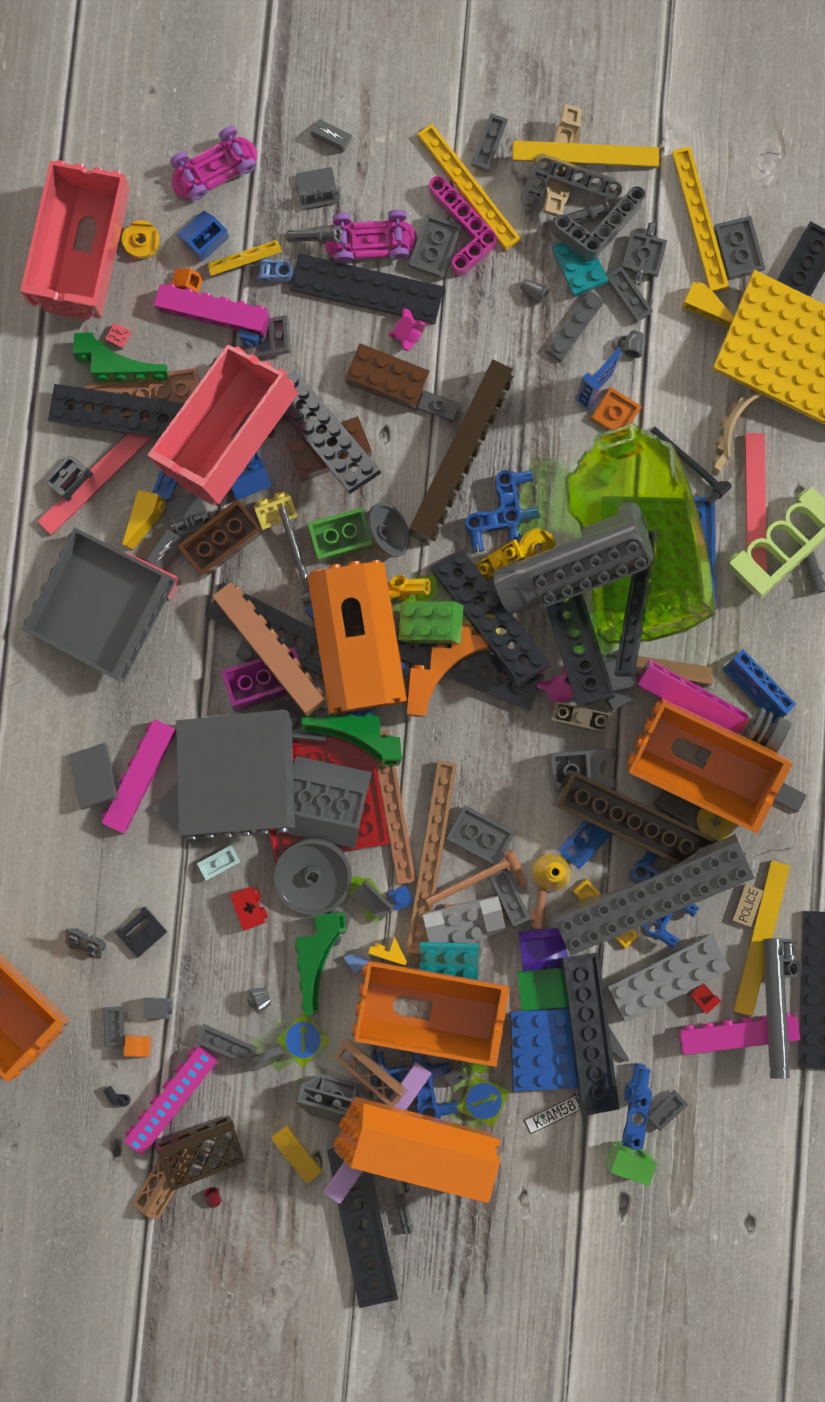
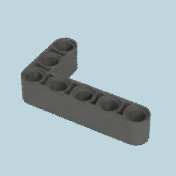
[520,154,622,211]
[552,186,646,261]

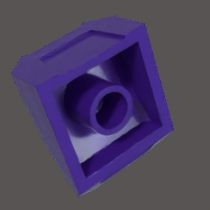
[518,928,568,971]

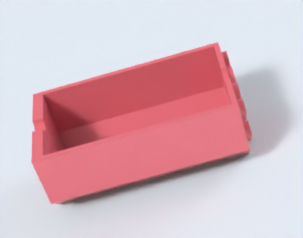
[20,160,130,320]
[147,344,298,505]

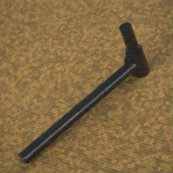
[650,426,732,507]

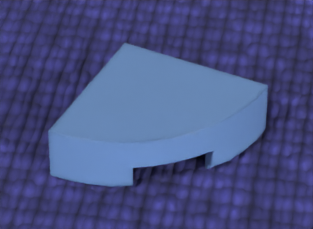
[343,954,369,974]

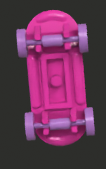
[170,126,257,201]
[325,210,417,263]

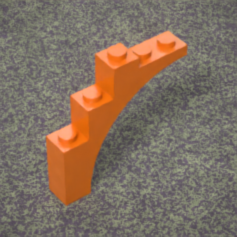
[407,623,510,718]

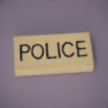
[732,884,764,927]

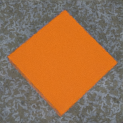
[590,387,642,439]

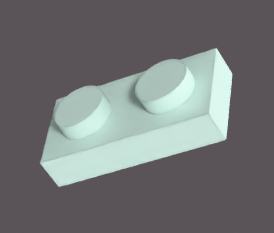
[197,845,241,881]

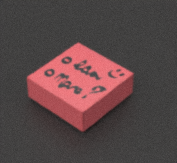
[105,323,131,349]

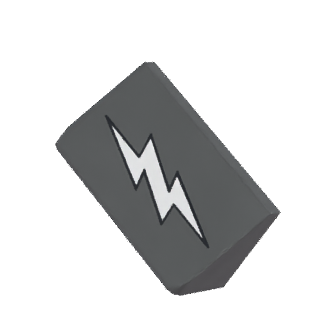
[311,119,352,152]
[146,529,184,571]

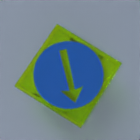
[275,1012,330,1068]
[458,1074,510,1128]

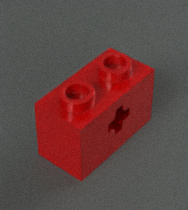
[230,886,268,931]

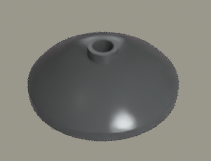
[367,502,410,558]

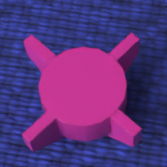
[388,308,425,351]
[537,669,573,711]

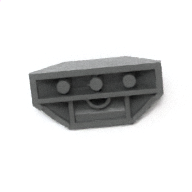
[296,1074,372,1123]

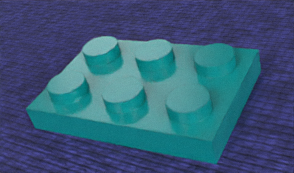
[552,237,609,297]
[420,942,479,980]

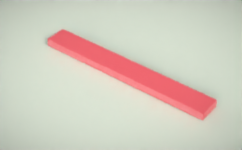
[38,416,152,536]
[744,433,767,573]

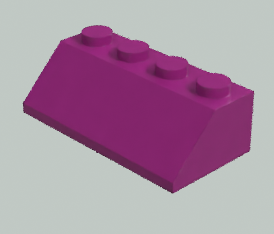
[221,647,303,712]

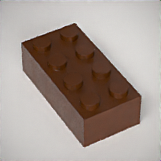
[345,343,430,411]
[287,416,372,482]
[178,499,263,579]

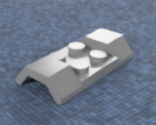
[422,896,506,943]

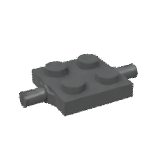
[622,223,667,285]

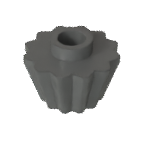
[247,988,271,1014]

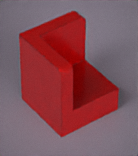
[689,983,721,1014]

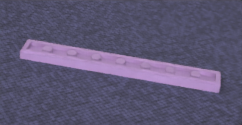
[323,1061,432,1204]

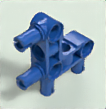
[465,470,540,553]
[629,851,699,949]
[371,1050,458,1119]
[622,1063,652,1149]

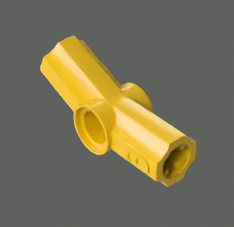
[388,575,430,600]

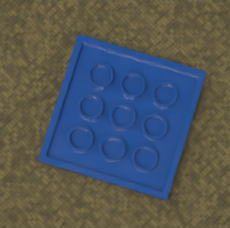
[510,1009,577,1091]

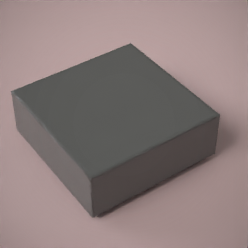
[444,1066,467,1087]

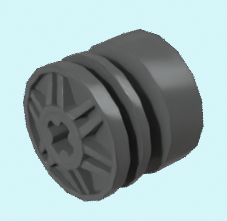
[744,707,791,752]

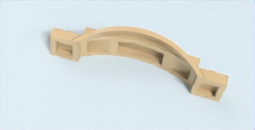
[543,104,582,217]
[711,389,768,475]

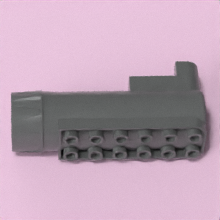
[494,502,653,614]

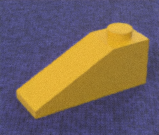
[682,282,734,328]
[122,490,165,550]
[271,1123,323,1183]

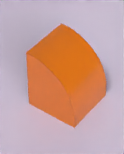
[171,268,203,293]
[124,1035,152,1057]

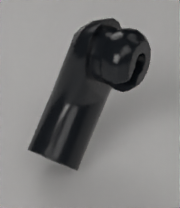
[103,1086,131,1107]

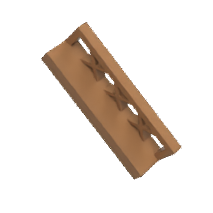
[635,656,713,687]
[334,1038,408,1107]
[132,1135,196,1220]

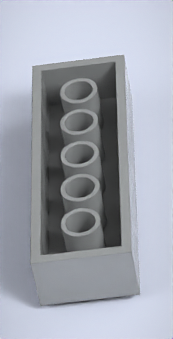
[606,934,730,1022]

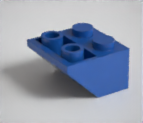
[176,211,229,263]
[231,452,272,500]

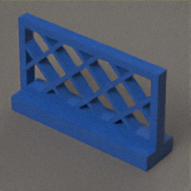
[575,349,622,410]

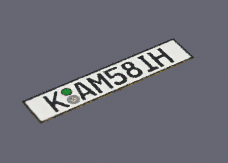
[524,1094,580,1134]

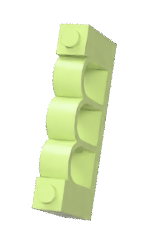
[728,487,825,600]

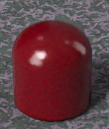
[203,1187,222,1208]

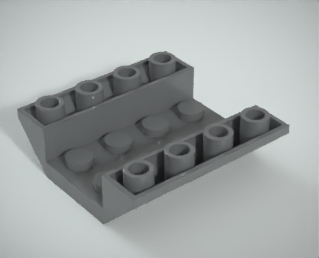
[287,756,372,848]

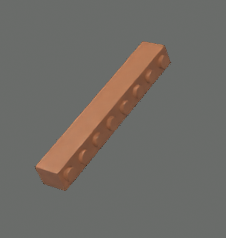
[213,582,326,717]

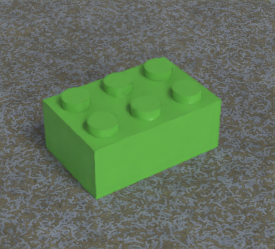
[308,507,374,563]
[398,601,464,644]
[605,1141,657,1186]

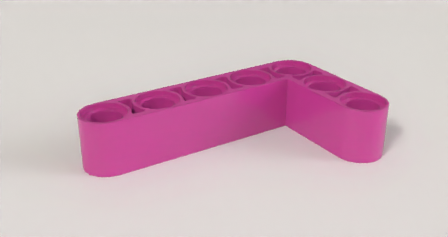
[429,176,497,276]

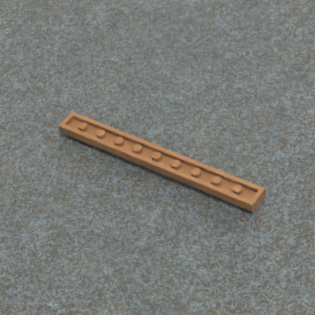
[406,760,457,954]

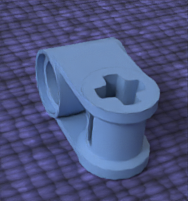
[257,259,294,283]

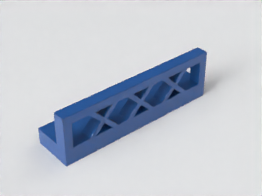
[722,649,796,722]
[557,821,611,869]

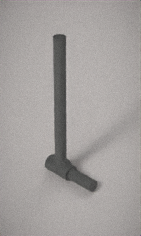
[278,506,311,605]

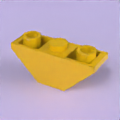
[475,539,524,580]

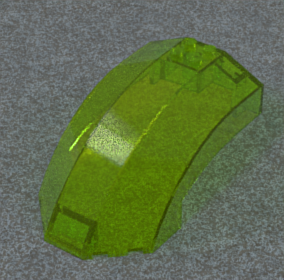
[565,423,716,644]

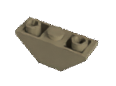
[551,701,612,733]

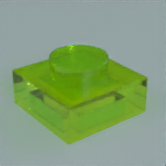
[469,1062,489,1074]

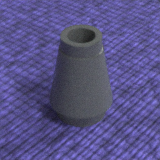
[520,279,549,302]

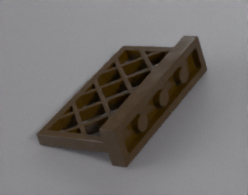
[154,1115,245,1192]

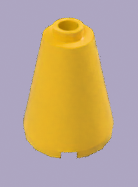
[532,853,571,892]

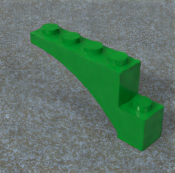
[73,333,170,383]
[300,714,402,766]
[295,912,346,1016]

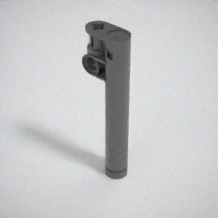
[763,938,802,1079]

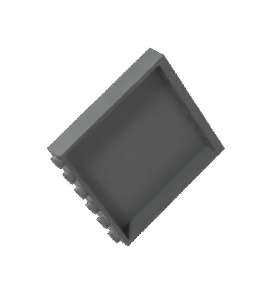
[22,527,177,682]
[176,710,295,840]

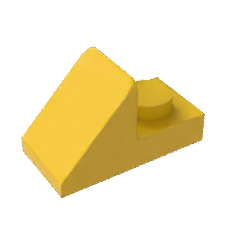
[368,937,407,965]

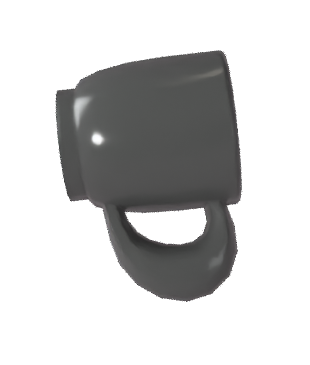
[612,330,645,358]

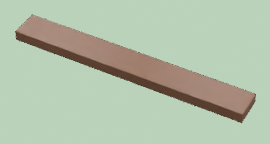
[376,730,416,885]

